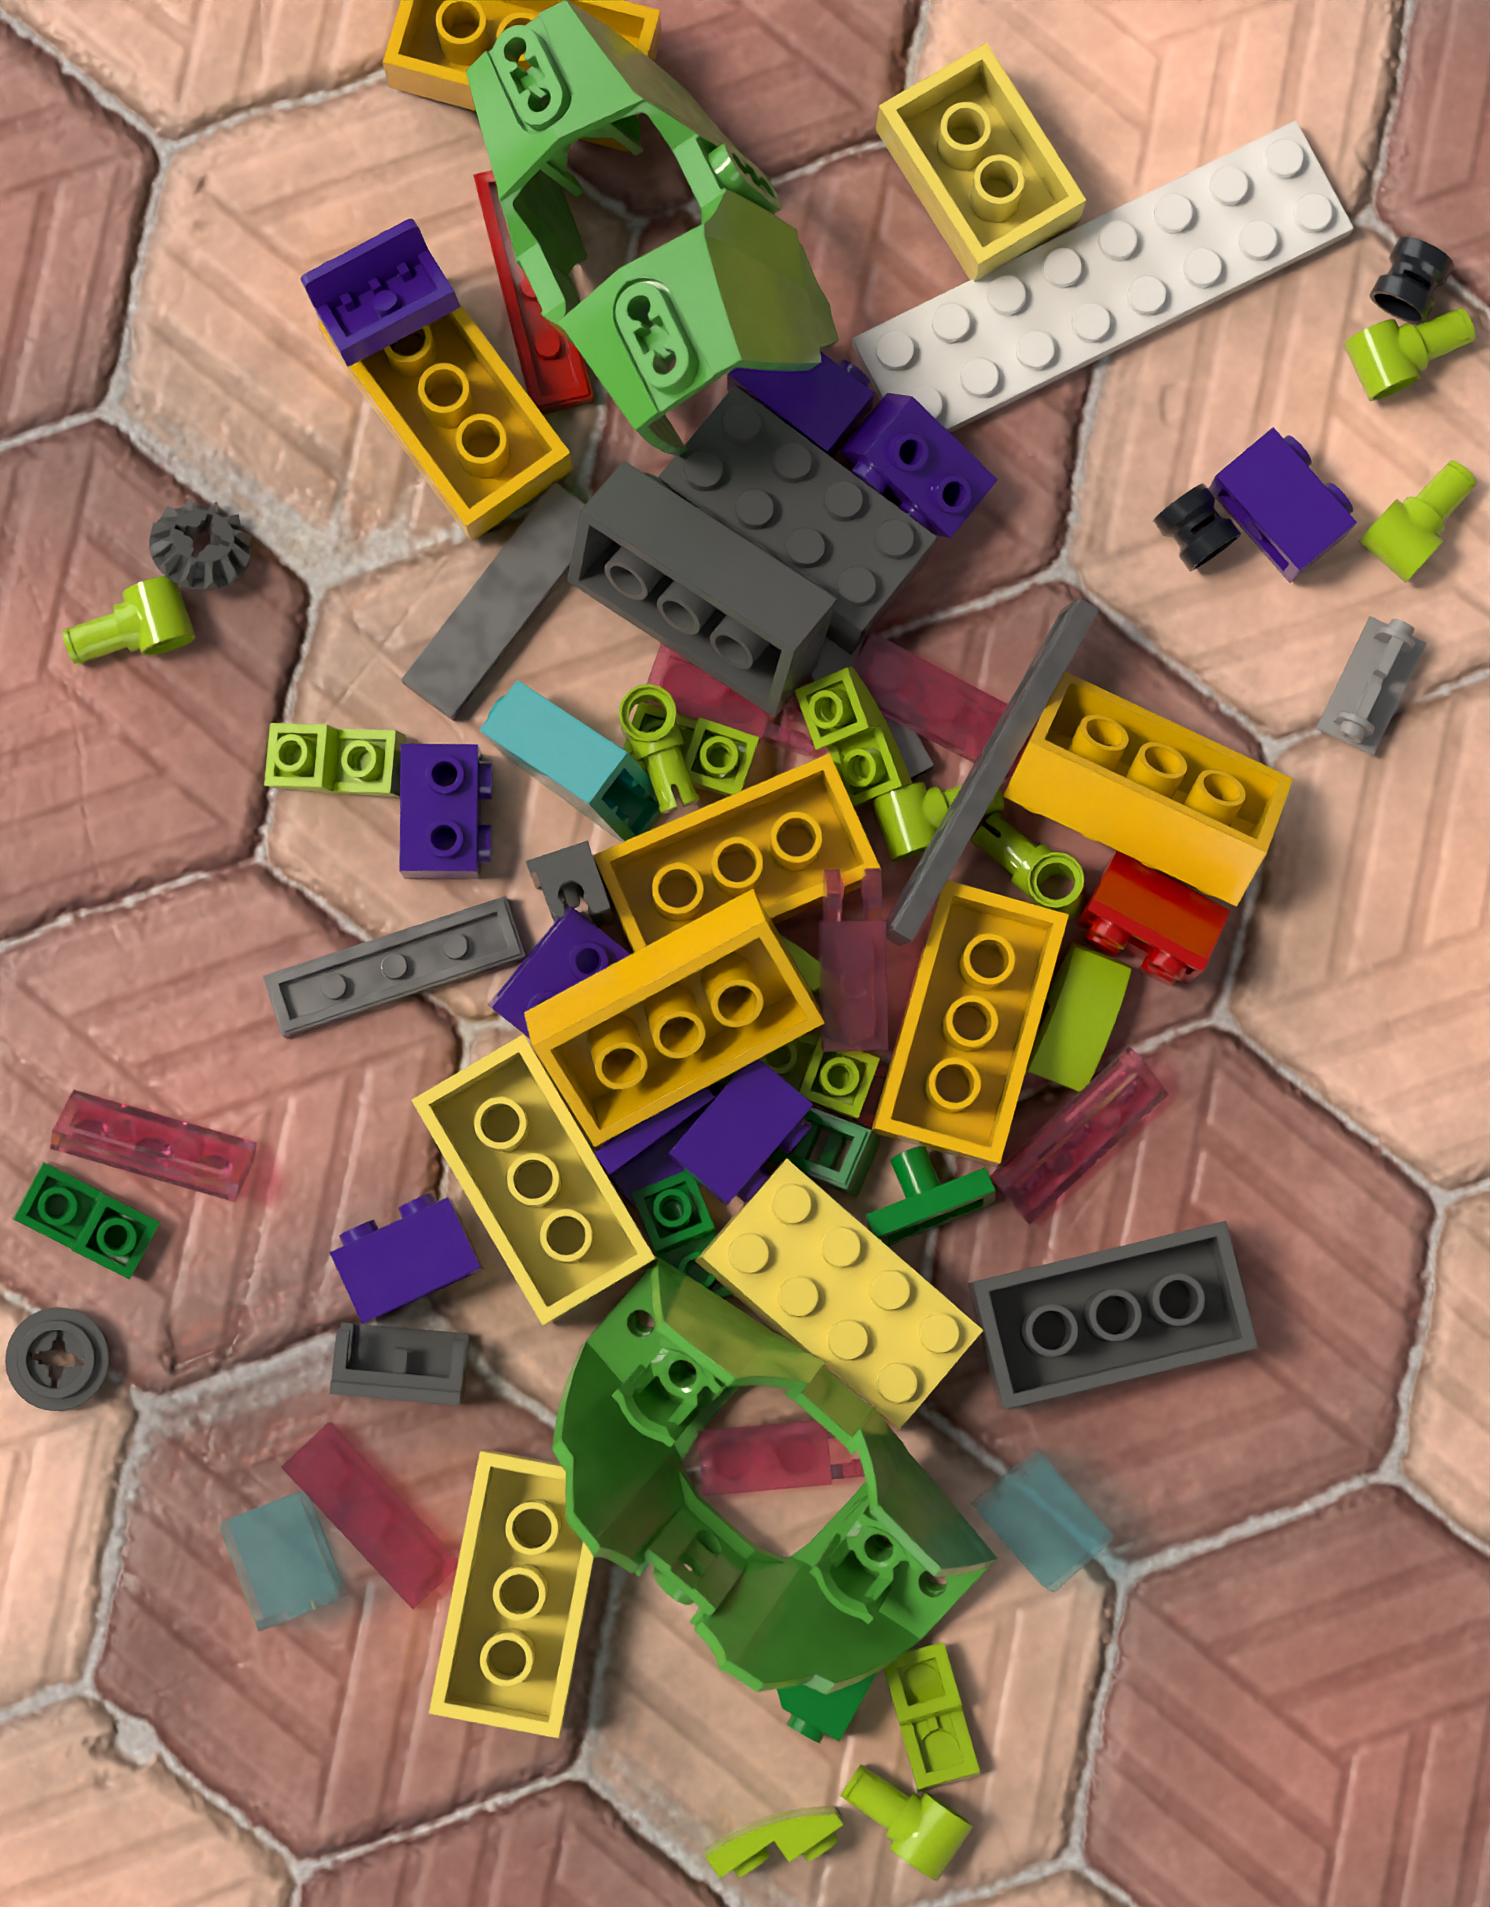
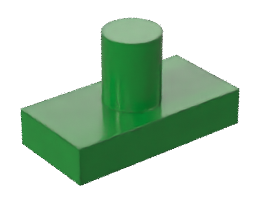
[866,1146,996,1247]

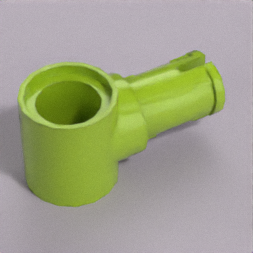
[1343,308,1475,401]
[1359,460,1477,583]
[62,576,196,665]
[619,684,700,814]
[871,782,1004,862]
[971,812,1087,920]
[840,1764,974,1881]

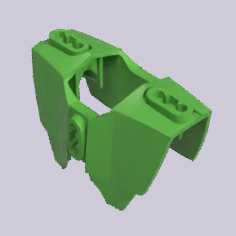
[466,0,839,456]
[552,1257,997,1694]

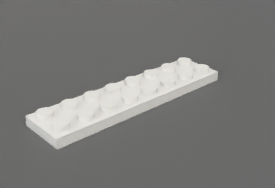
[851,120,1354,433]

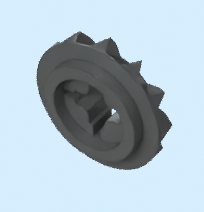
[149,498,251,590]
[5,1307,111,1411]

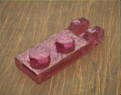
[643,643,814,756]
[819,868,888,1052]
[697,1420,865,1496]

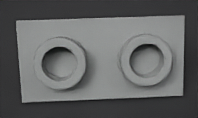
[1316,616,1427,756]

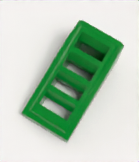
[766,1107,880,1197]

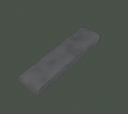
[401,481,585,721]
[263,896,526,1038]

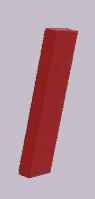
[473,170,594,415]

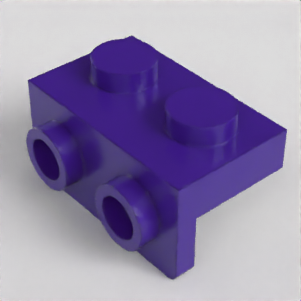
[300,218,461,367]
[594,1087,715,1206]

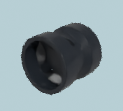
[1369,237,1454,324]
[1153,483,1241,572]

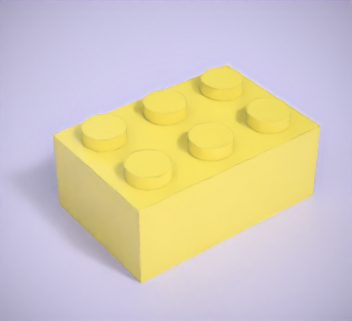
[876,42,1086,282]

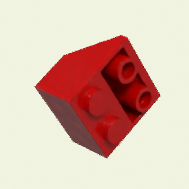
[1075,851,1230,987]

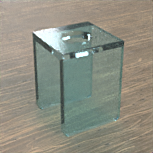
[970,1449,1113,1592]
[220,1490,347,1632]

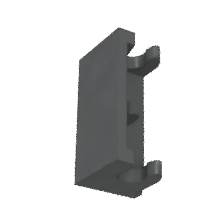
[526,840,614,928]
[329,1323,470,1405]

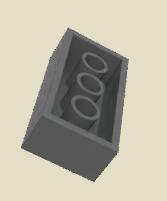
[658,385,937,656]
[567,461,837,718]
[968,1221,1258,1410]

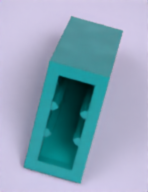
[479,680,662,843]

